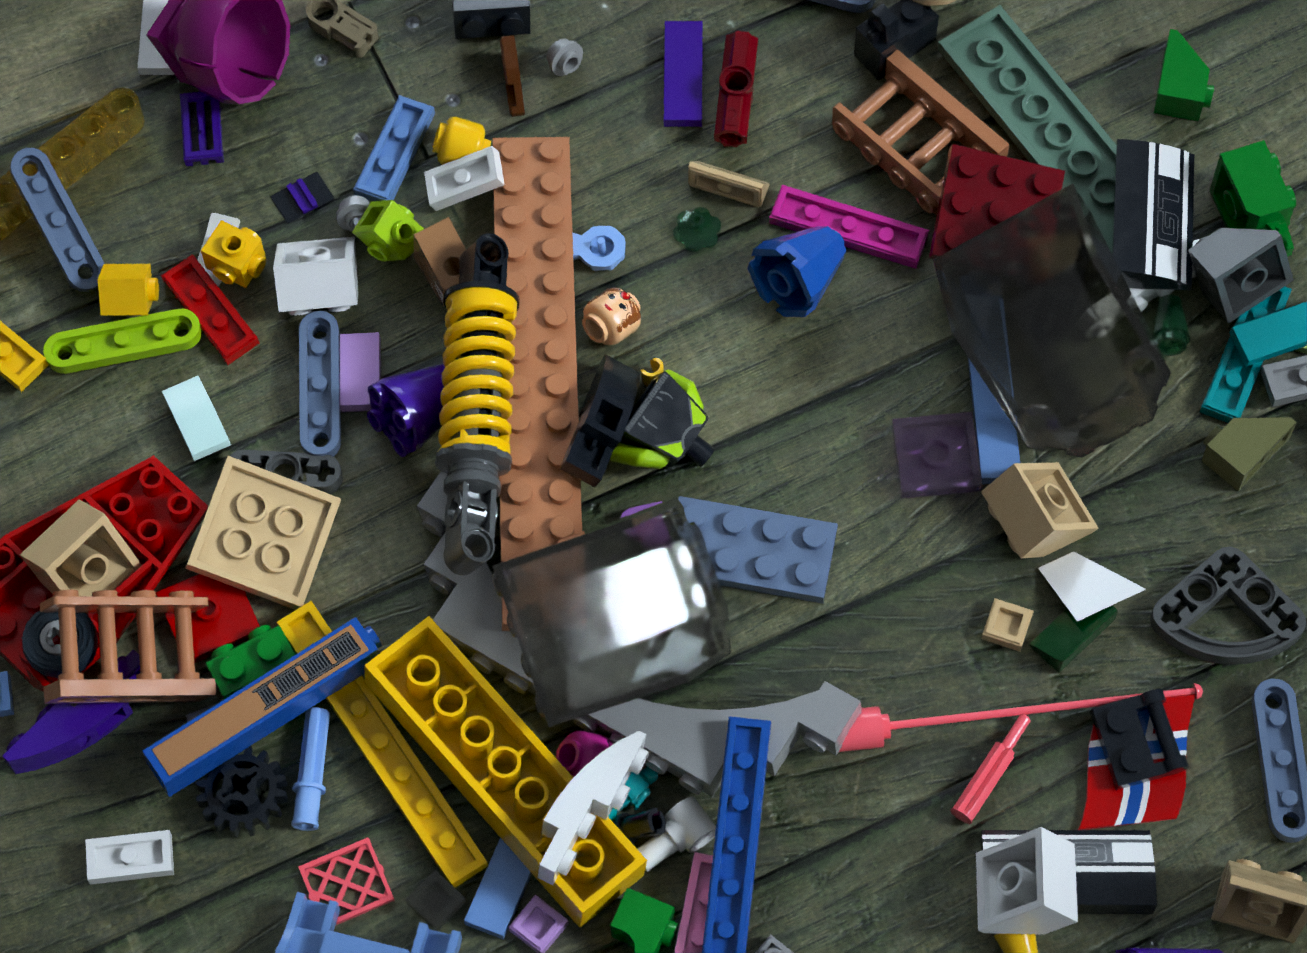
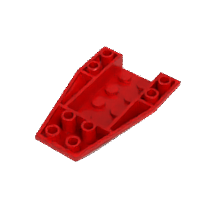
[0,455,208,692]

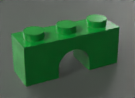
[610,887,679,953]

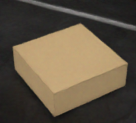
[981,598,1034,652]

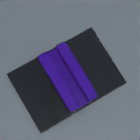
[270,172,335,224]

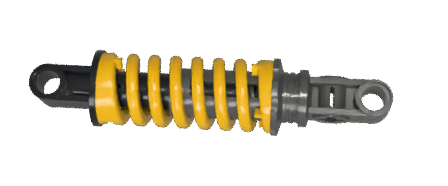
[435,233,520,576]

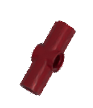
[714,31,759,147]

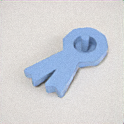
[573,226,626,271]

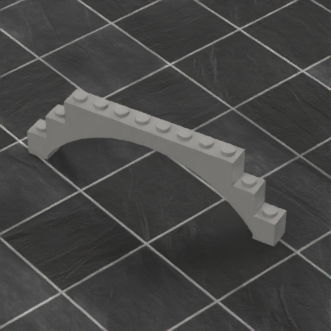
[417,471,862,797]

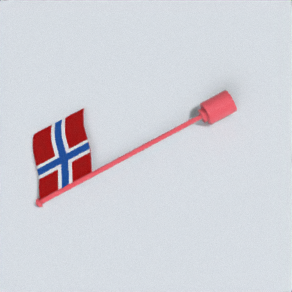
[838,683,1203,830]

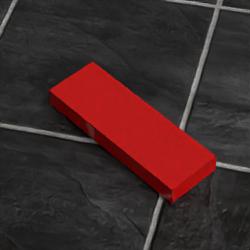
[161,254,260,365]

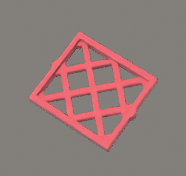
[298,837,395,925]

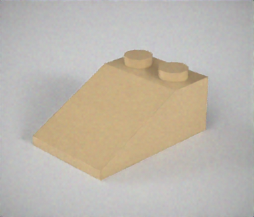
[1211,859,1307,943]

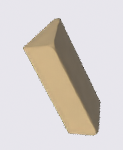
[688,161,769,207]

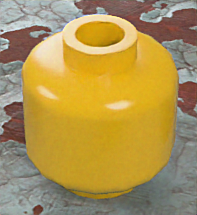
[432,116,491,165]

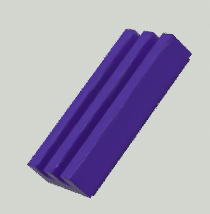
[180,92,224,167]

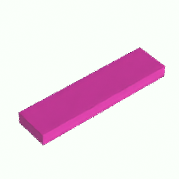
[769,185,929,269]

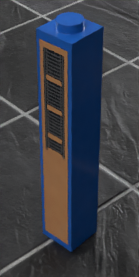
[142,617,382,797]

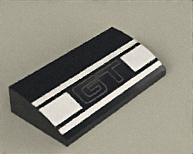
[1111,139,1195,291]
[981,830,1157,914]

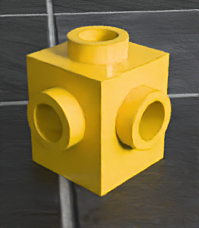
[201,220,266,288]

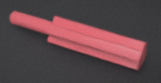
[950,714,1031,824]

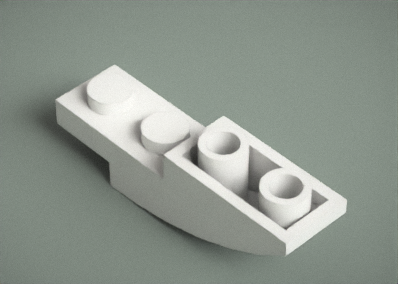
[538,731,649,885]

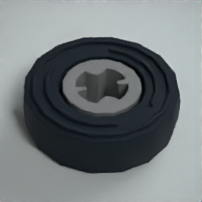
[22,611,98,679]

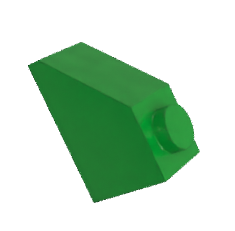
[1153,29,1214,121]

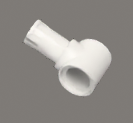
[637,796,716,872]

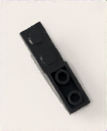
[560,354,640,487]

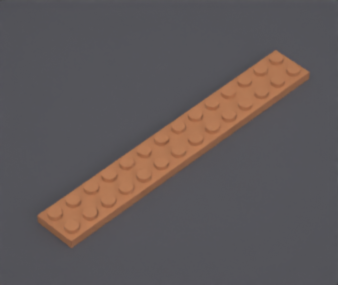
[493,137,585,631]

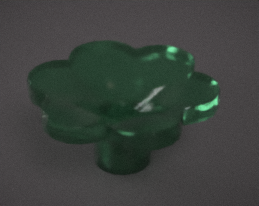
[673,207,721,252]

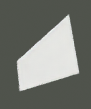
[1038,551,1146,621]

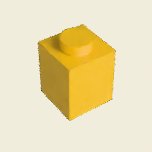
[97,264,159,316]

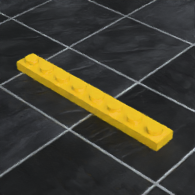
[277,601,488,889]

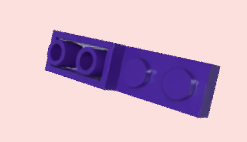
[2,649,140,774]

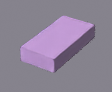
[340,332,381,412]

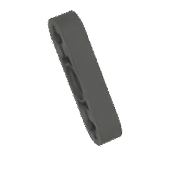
[230,450,343,494]

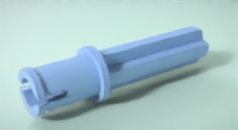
[291,707,330,831]

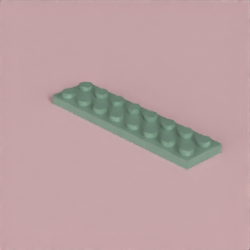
[938,5,1117,263]

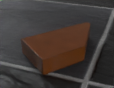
[500,35,525,117]

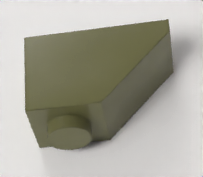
[1201,417,1296,491]

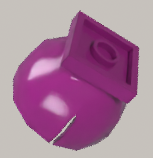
[146,0,290,104]

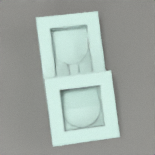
[162,376,231,461]

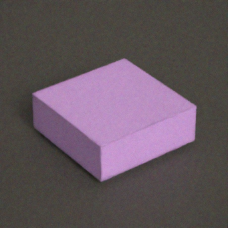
[509,895,569,953]

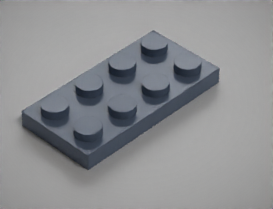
[664,496,838,604]

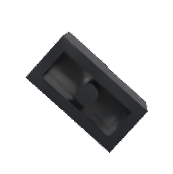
[854,0,939,80]

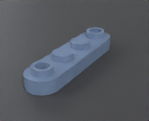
[10,148,105,292]
[299,311,341,457]
[1252,679,1307,843]

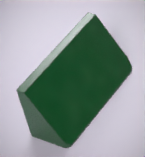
[1029,605,1118,673]

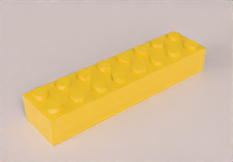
[364,616,647,928]

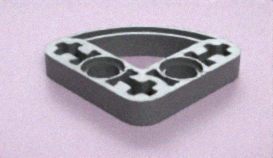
[1150,547,1306,665]

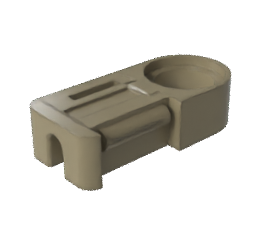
[306,0,379,58]

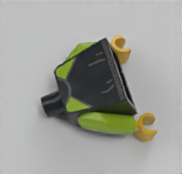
[610,358,715,469]

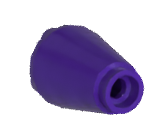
[367,364,445,457]

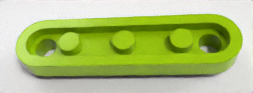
[43,308,202,374]

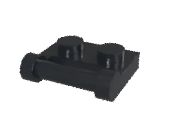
[1090,688,1189,790]

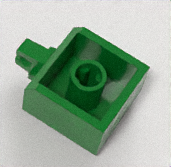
[1209,140,1296,257]

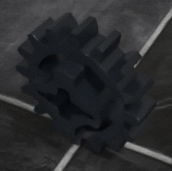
[196,746,288,837]

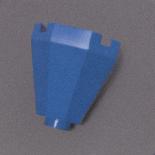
[747,226,846,317]

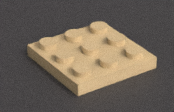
[185,456,341,610]

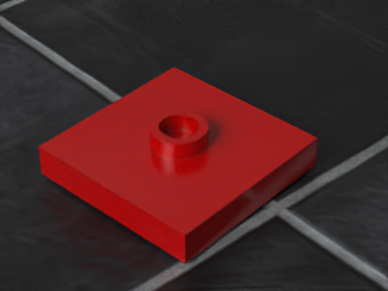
[156,574,260,663]

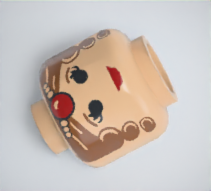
[582,287,641,346]

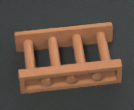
[832,49,1009,215]
[40,590,216,704]

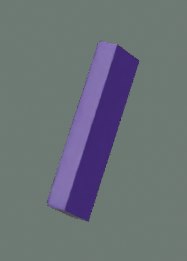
[664,21,703,127]

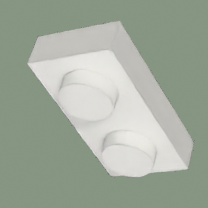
[424,146,505,211]
[85,830,174,885]

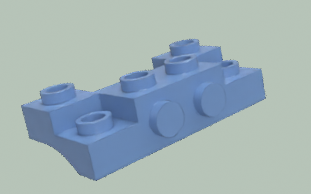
[275,892,462,953]

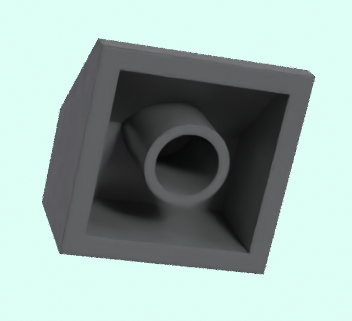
[1188,228,1294,323]

